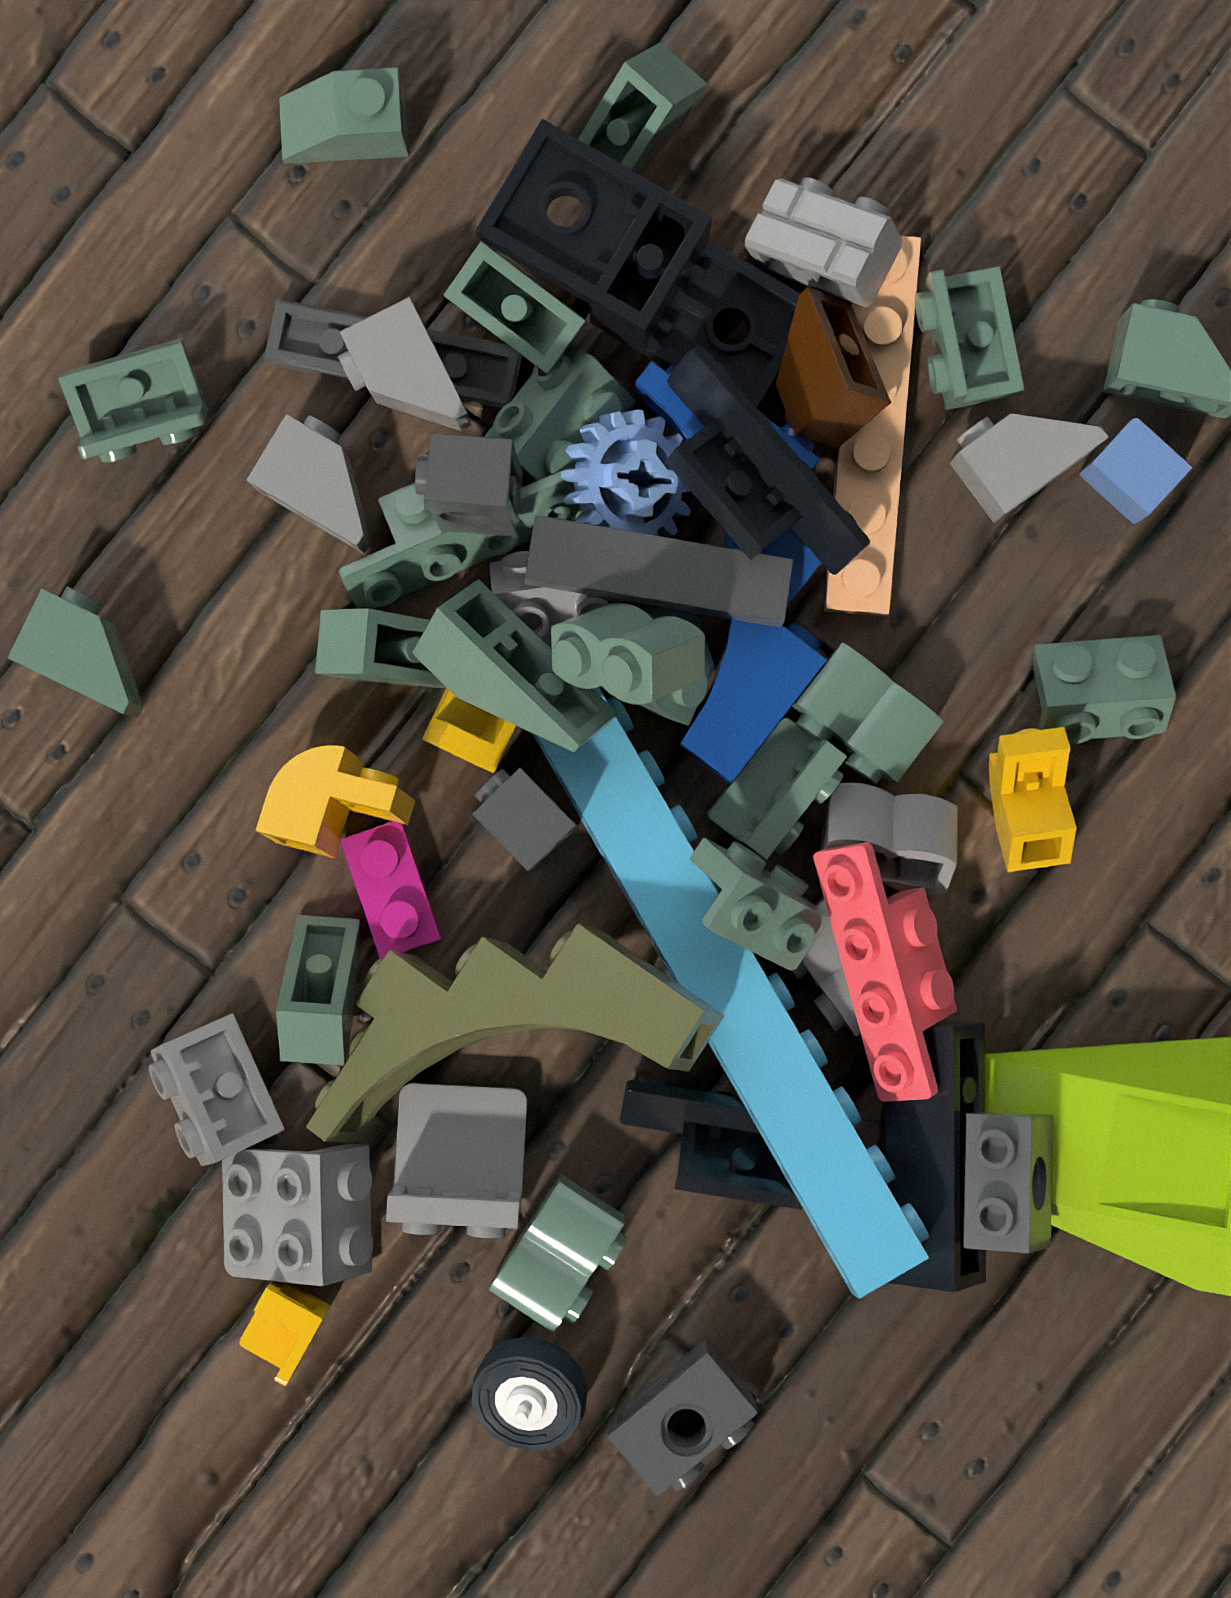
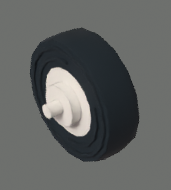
[471,1337,588,1451]

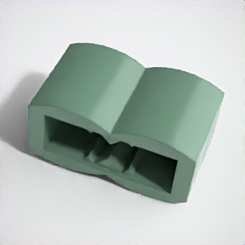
[551,603,705,704]
[791,642,944,785]
[488,1174,628,1332]

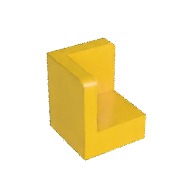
[422,687,516,773]
[239,1281,331,1387]

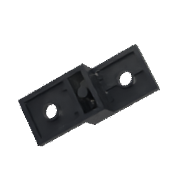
[475,118,801,409]

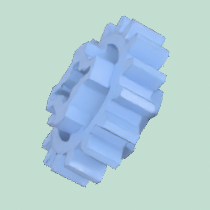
[561,409,691,537]

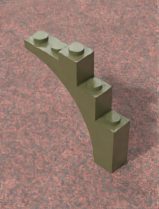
[306,923,724,1143]

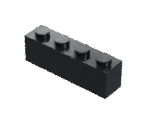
[881,1021,986,1292]

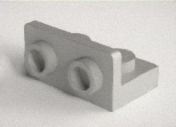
[149,1013,285,1166]

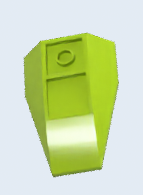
[985,1036,1231,1296]

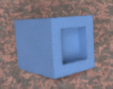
[1080,418,1193,525]

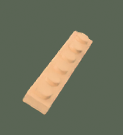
[824,236,921,617]

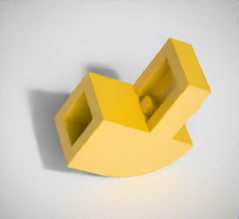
[989,727,1077,872]
[255,745,415,858]

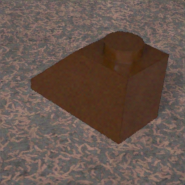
[776,287,891,448]

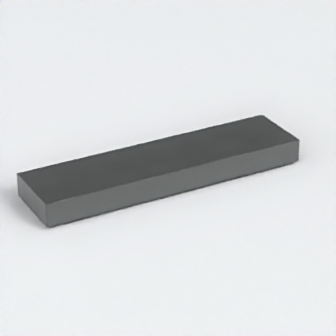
[264,299,524,411]
[524,515,793,628]

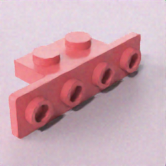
[813,842,957,1102]

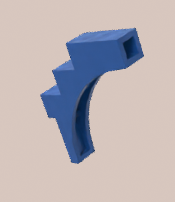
[635,361,827,784]

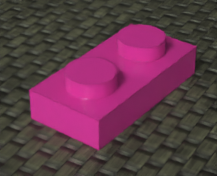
[340,821,443,958]

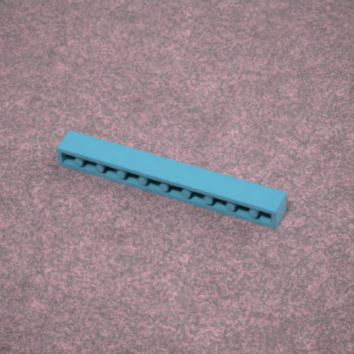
[532,687,930,1299]

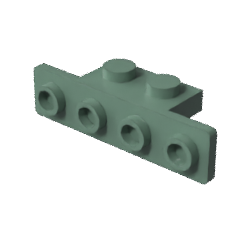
[339,468,582,609]

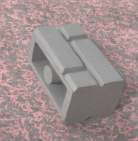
[745,178,902,308]

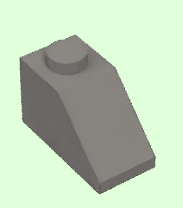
[338,297,472,431]
[950,413,1109,523]
[247,414,371,555]

